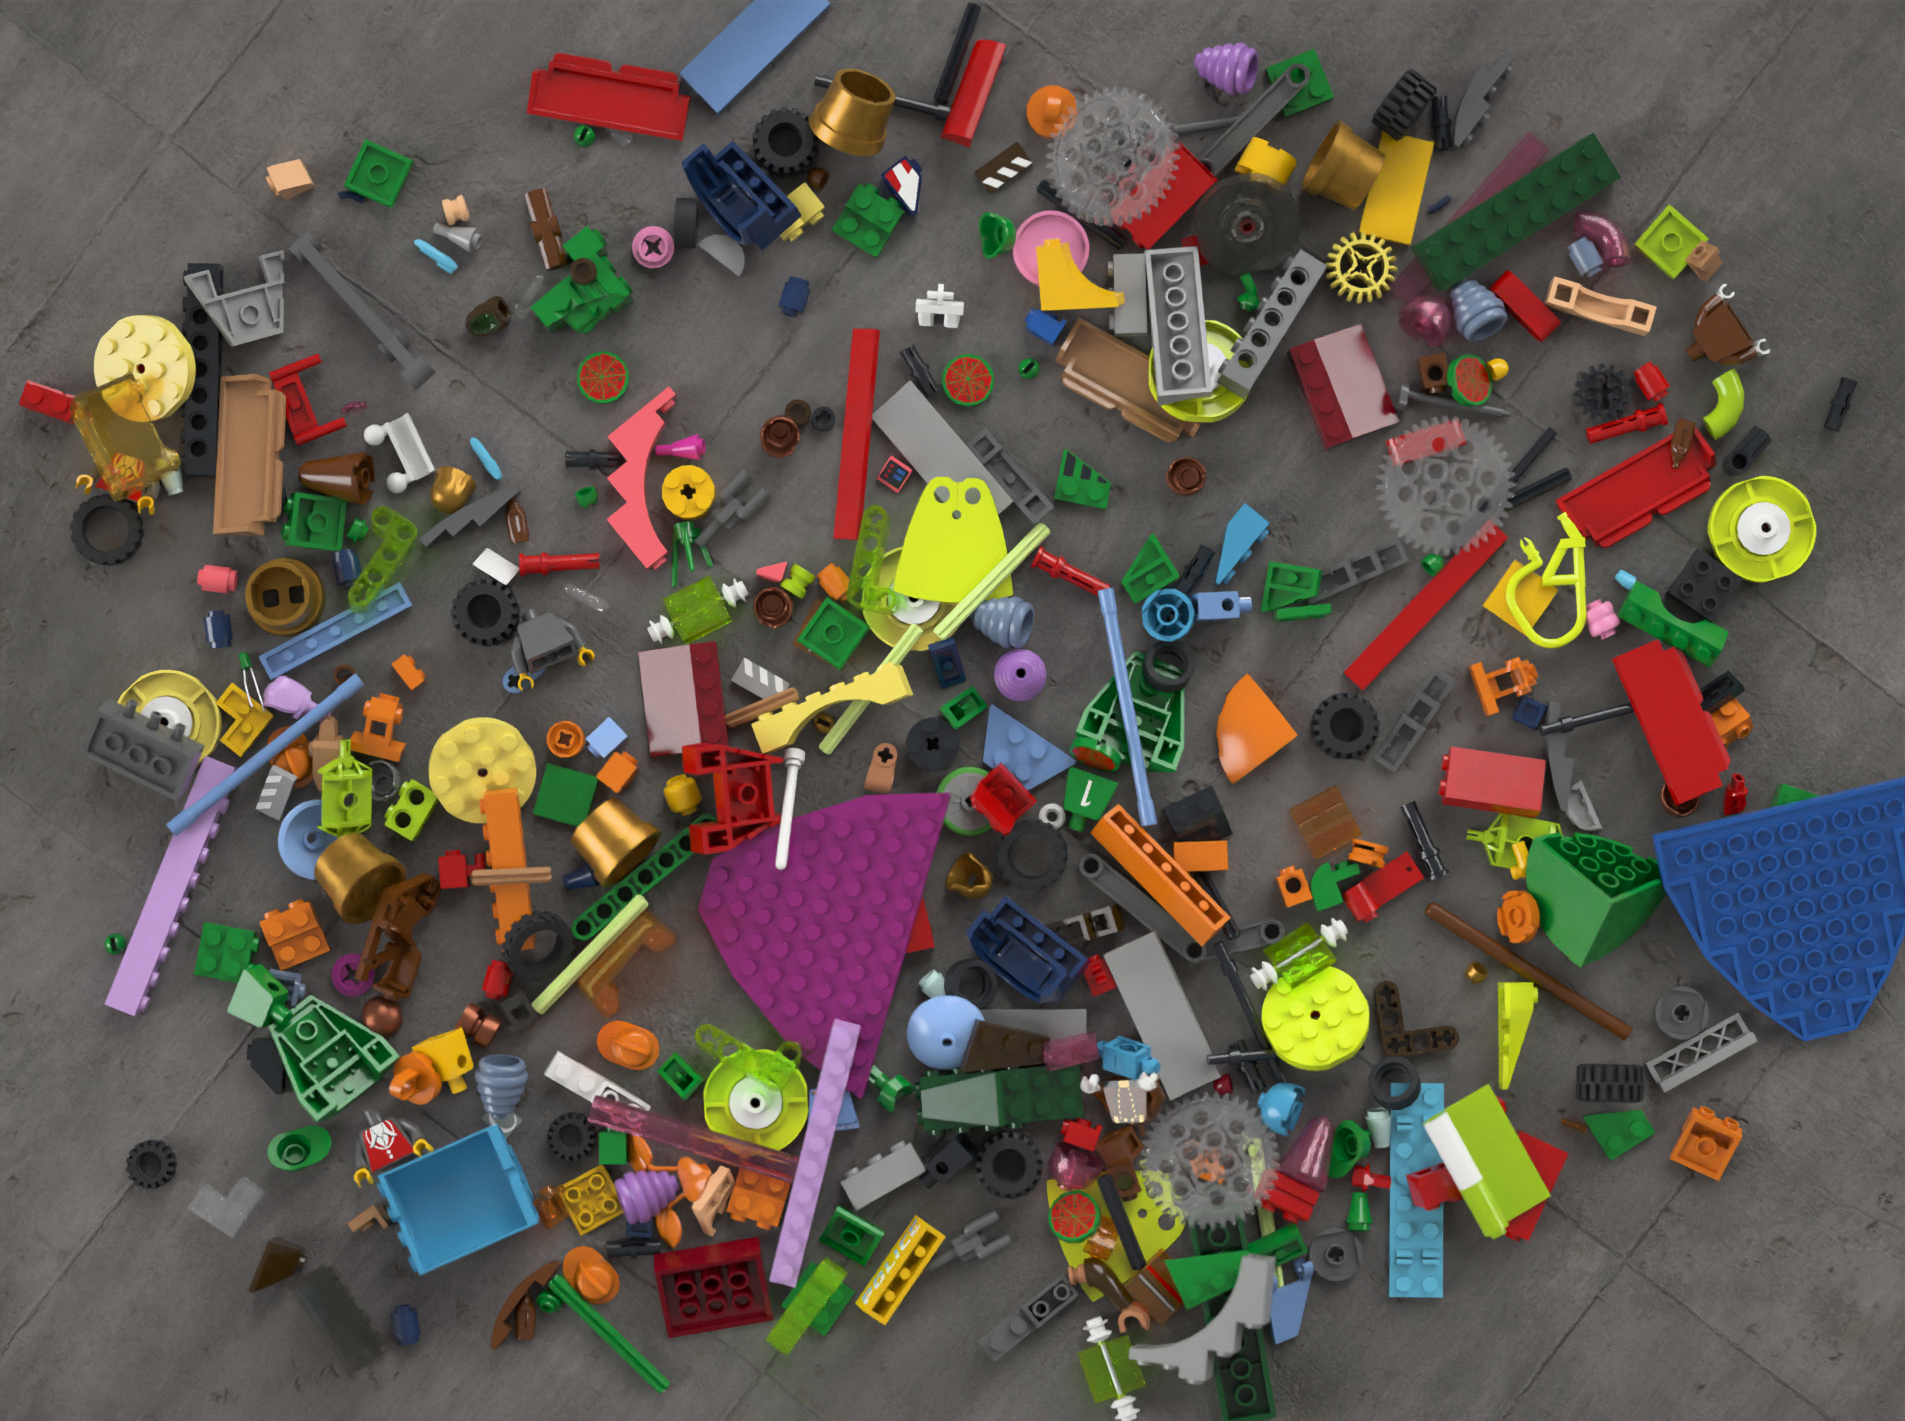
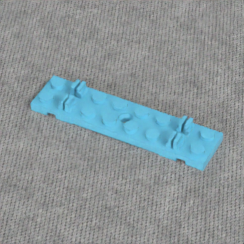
[1388,1083,1444,1298]

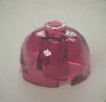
[1398,295,1452,347]
[1049,1141,1104,1192]

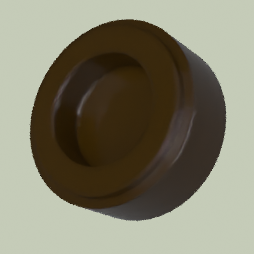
[570,258,597,286]
[785,399,811,427]

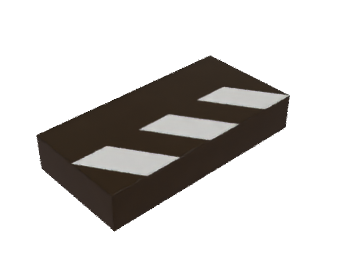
[975,141,1033,194]

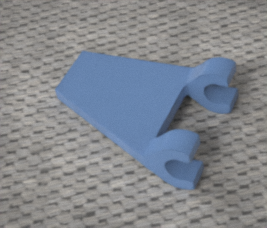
[1269,1258,1314,1344]

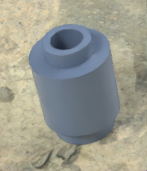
[1568,237,1604,278]

